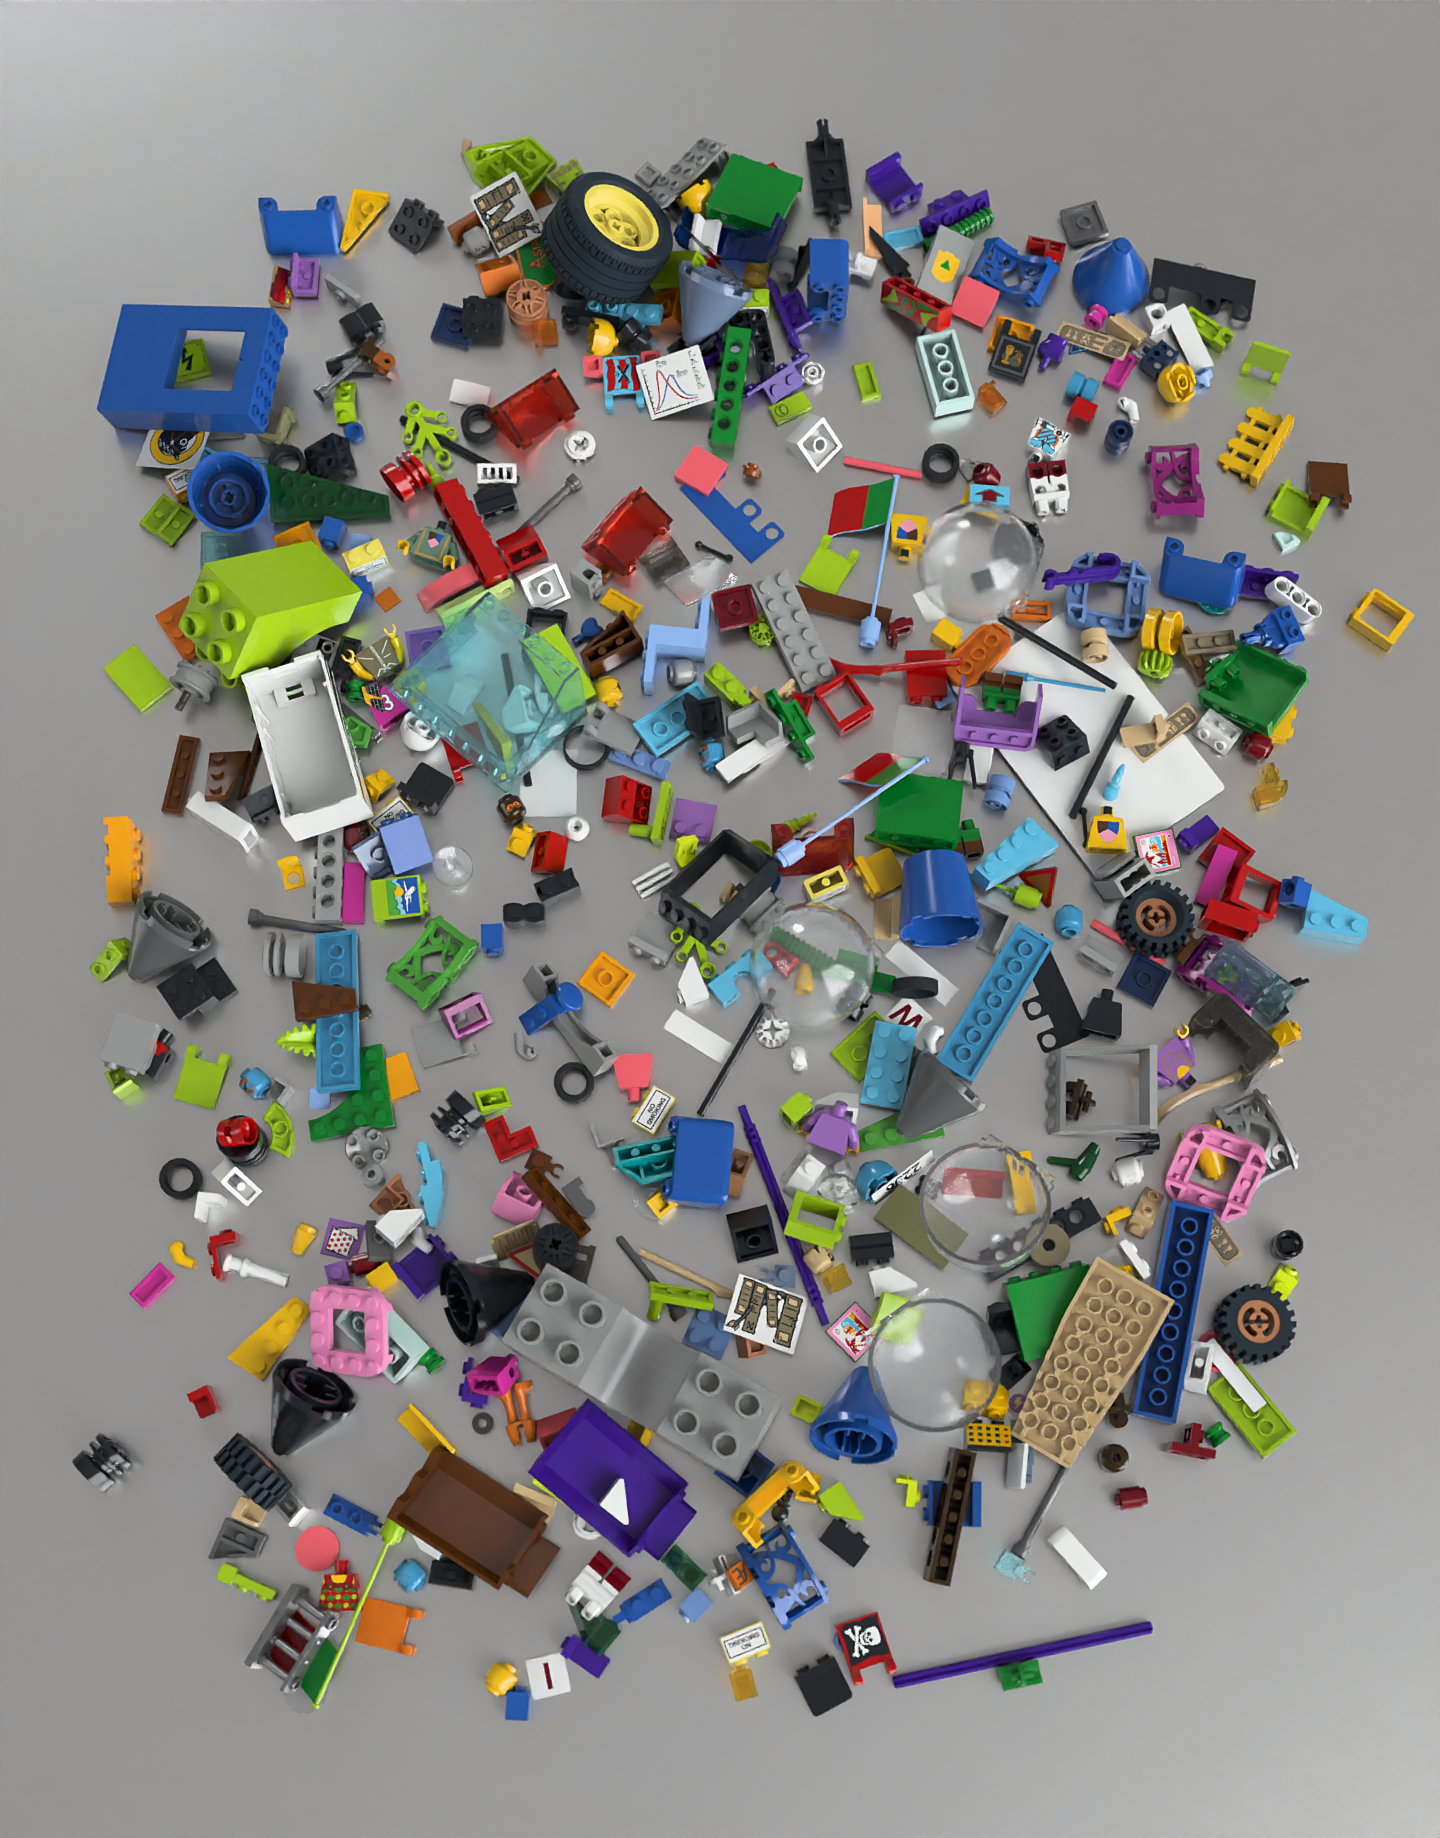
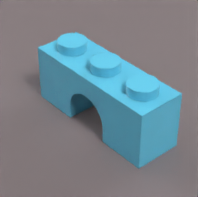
[708,947,772,1008]

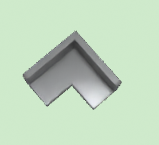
[726,700,783,748]
[976,897,1015,957]

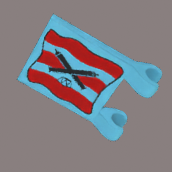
[602,355,644,410]

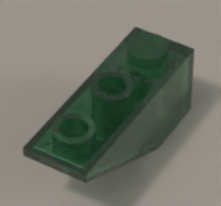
[565,1591,621,1658]

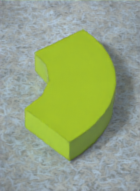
[262,1101,295,1158]

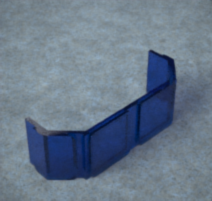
[673,205,788,264]

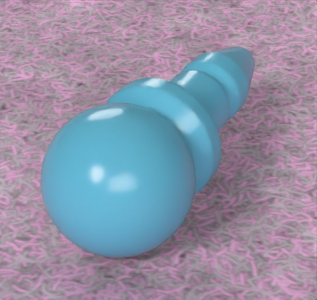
[1102,764,1125,801]

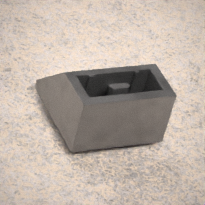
[288,634,339,668]

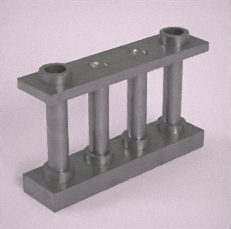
[244,1583,341,1693]

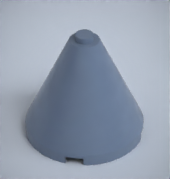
[678,260,754,347]

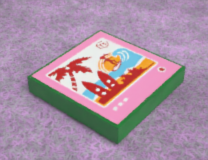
[1132,828,1182,873]
[825,1301,880,1363]

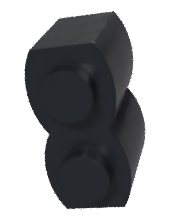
[339,302,385,345]
[503,902,546,929]

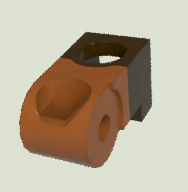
[357,336,395,374]

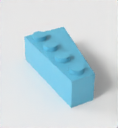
[970,817,1059,891]

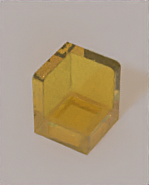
[820,1263,852,1295]

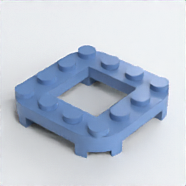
[1064,552,1150,638]

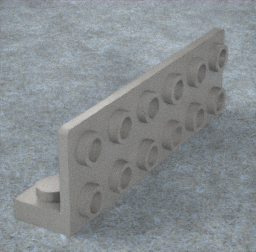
[646,137,731,226]

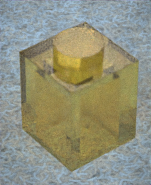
[729,1665,758,1702]

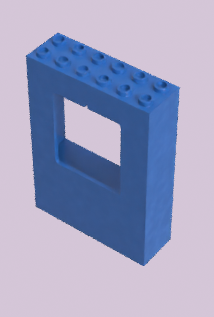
[97,304,288,434]

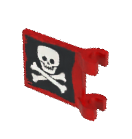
[835,1612,898,1686]

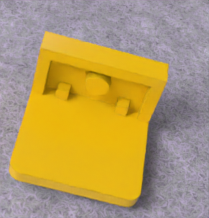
[852,847,903,900]

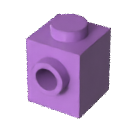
[324,1260,354,1286]

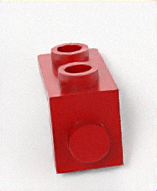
[207,1229,240,1281]

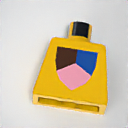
[890,513,928,561]
[1085,806,1127,855]

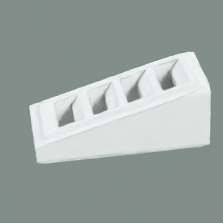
[477,463,517,484]

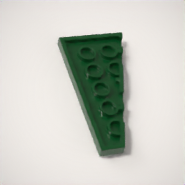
[266,464,390,524]

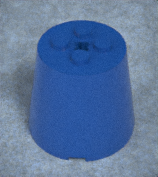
[187,451,270,533]
[899,849,983,947]

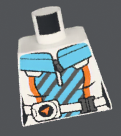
[1025,417,1071,464]

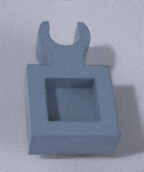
[759,1264,796,1288]

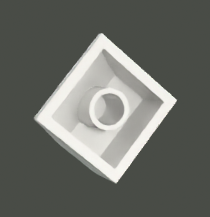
[784,414,843,473]

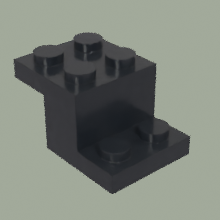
[156,957,238,1022]

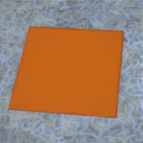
[529,187,553,210]
[374,586,401,612]

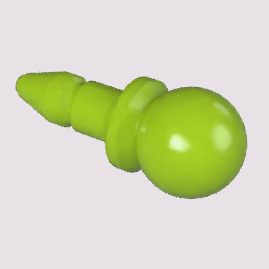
[425,460,445,491]
[781,812,817,836]

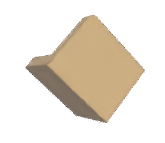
[231,1496,266,1527]

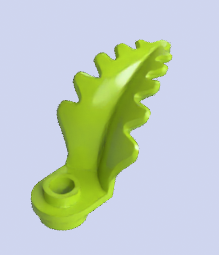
[275,1023,316,1059]

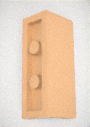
[861,198,883,260]

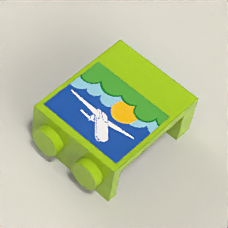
[370,875,429,925]

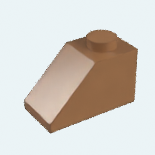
[728,1148,754,1198]

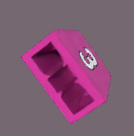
[369,681,414,732]

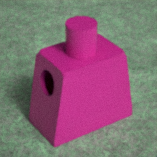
[466,1354,519,1396]

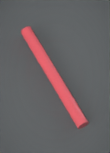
[844,456,922,479]
[1090,919,1166,966]

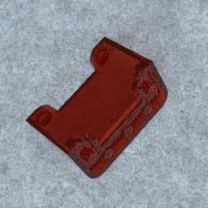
[484,368,580,450]
[581,486,673,577]
[770,818,855,877]

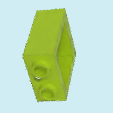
[783,1190,847,1250]

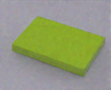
[103,644,173,713]
[830,1010,886,1083]

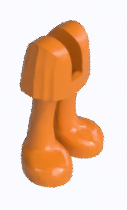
[494,1380,537,1446]

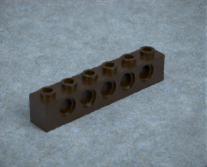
[923,1447,977,1587]

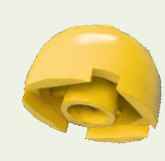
[676,179,713,216]
[586,317,618,357]
[1158,362,1196,403]

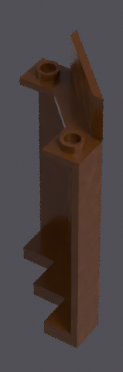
[386,1444,561,1598]

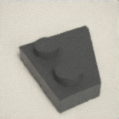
[208,1517,267,1559]

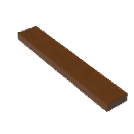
[795,585,893,630]

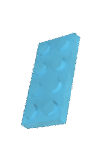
[632,680,710,758]
[860,1021,917,1110]

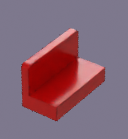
[531,831,568,875]

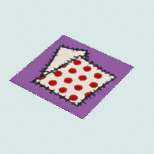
[320,1218,365,1261]

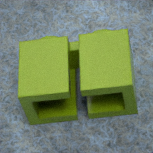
[779,1091,813,1130]

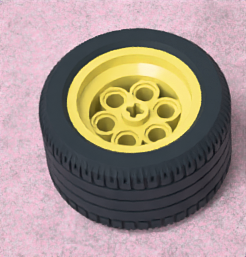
[541,172,673,305]

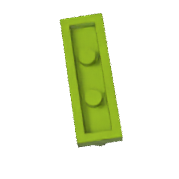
[629,781,674,846]
[646,1281,714,1321]

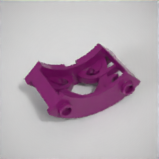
[1145,443,1205,519]
[1175,934,1276,1022]

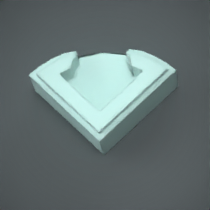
[1272,532,1300,552]

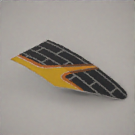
[362,682,385,712]

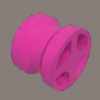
[1084,304,1108,329]

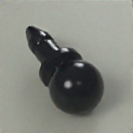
[771,1488,793,1522]

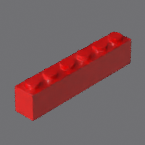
[433,478,509,590]

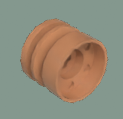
[506,279,549,332]

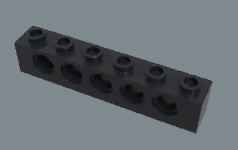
[976,1197,1102,1284]

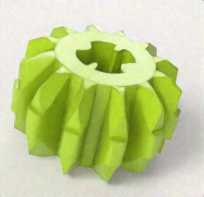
[1137,650,1173,679]

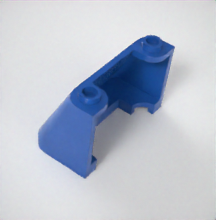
[258,196,343,256]
[1159,537,1246,609]
[661,1116,734,1209]

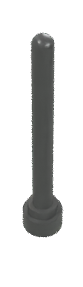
[313,336,385,402]
[515,473,583,532]
[248,908,346,933]
[616,1236,688,1322]
[1010,1465,1070,1560]

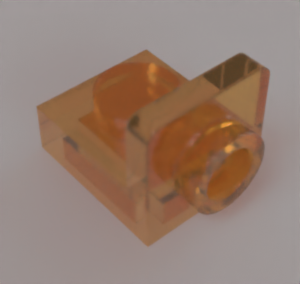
[977,380,1007,416]

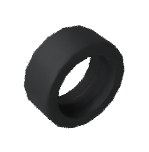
[461,404,499,444]
[921,443,960,483]
[268,445,307,474]
[554,1062,594,1104]
[159,1158,202,1200]

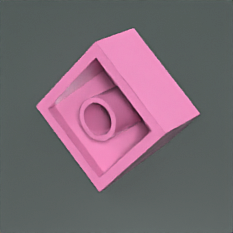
[491,1170,544,1225]

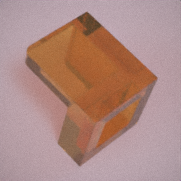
[533,319,558,348]

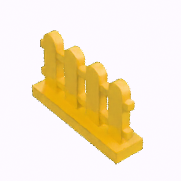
[1218,406,1295,488]

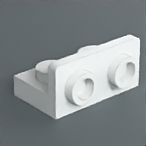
[1192,708,1243,756]

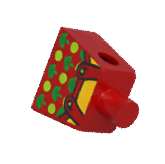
[318,1560,363,1611]

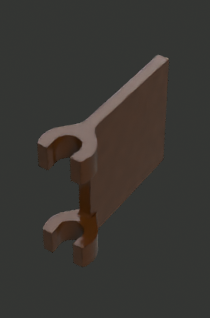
[1307,461,1352,510]

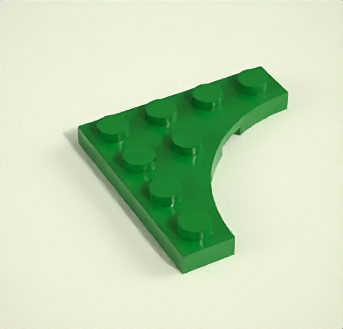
[308,1044,395,1142]

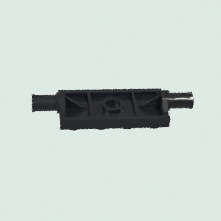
[805,119,852,226]

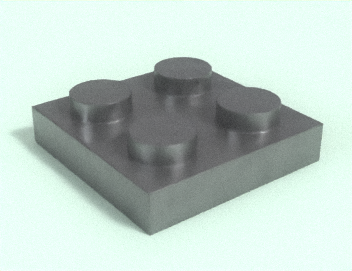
[1059,200,1109,247]

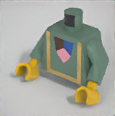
[396,521,459,571]

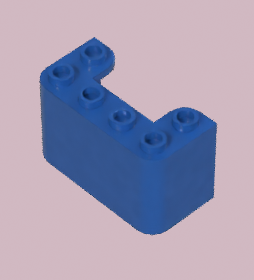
[807,239,849,322]

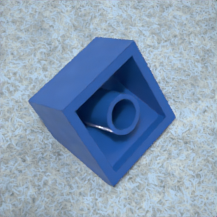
[714,1450,775,1498]

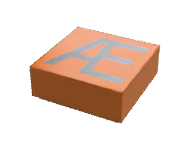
[725,1560,754,1591]

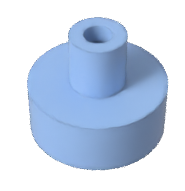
[1194,367,1213,388]

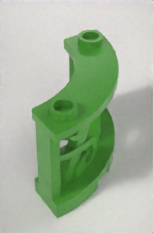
[385,915,479,1010]

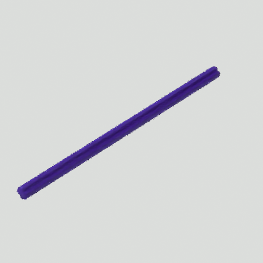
[892,1621,1153,1688]

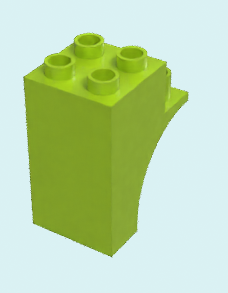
[178,540,363,695]

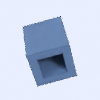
[678,1587,713,1622]

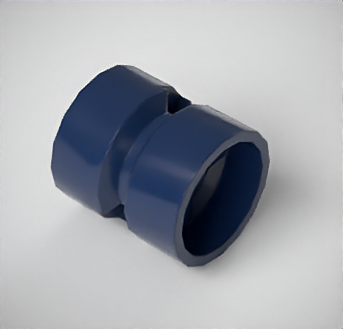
[1104,420,1133,455]

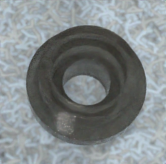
[472,1412,494,1435]

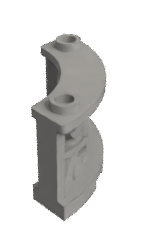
[1212,1089,1299,1188]

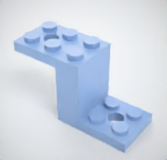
[640,591,711,696]

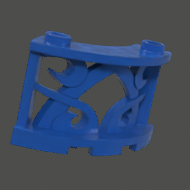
[968,237,1060,308]
[736,1520,829,1631]

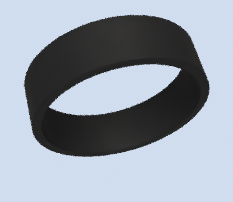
[563,725,608,771]
[892,976,938,999]

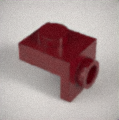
[885,617,914,648]

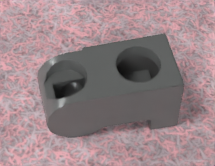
[561,1177,596,1219]

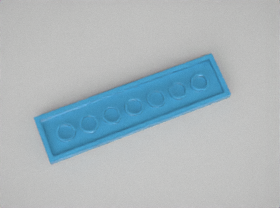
[937,922,1054,1083]
[315,929,360,1094]

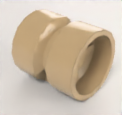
[1080,627,1109,663]

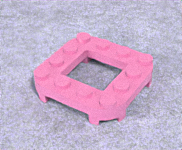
[1165,1123,1266,1222]
[310,1283,393,1377]

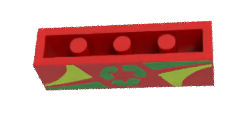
[880,276,952,333]

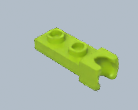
[1188,306,1234,353]
[216,1562,280,1602]

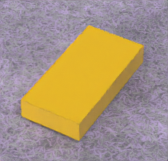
[599,587,644,624]

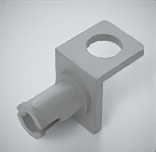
[589,1125,624,1166]

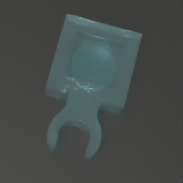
[994,1548,1035,1584]

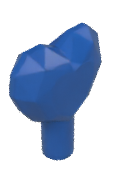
[571,617,604,646]

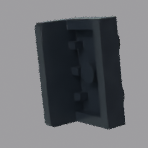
[241,784,280,824]

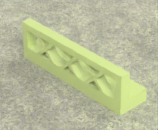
[435,577,516,628]

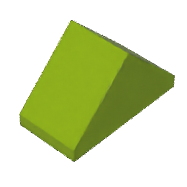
[104,1067,140,1099]
[472,1086,512,1117]

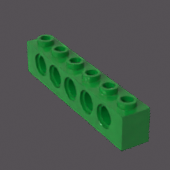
[708,326,752,449]

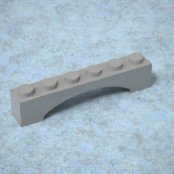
[522,960,619,1077]

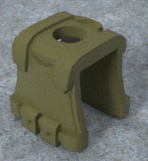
[255,406,297,447]

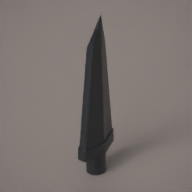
[869,226,912,278]
[787,238,812,293]

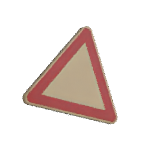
[506,1242,542,1280]

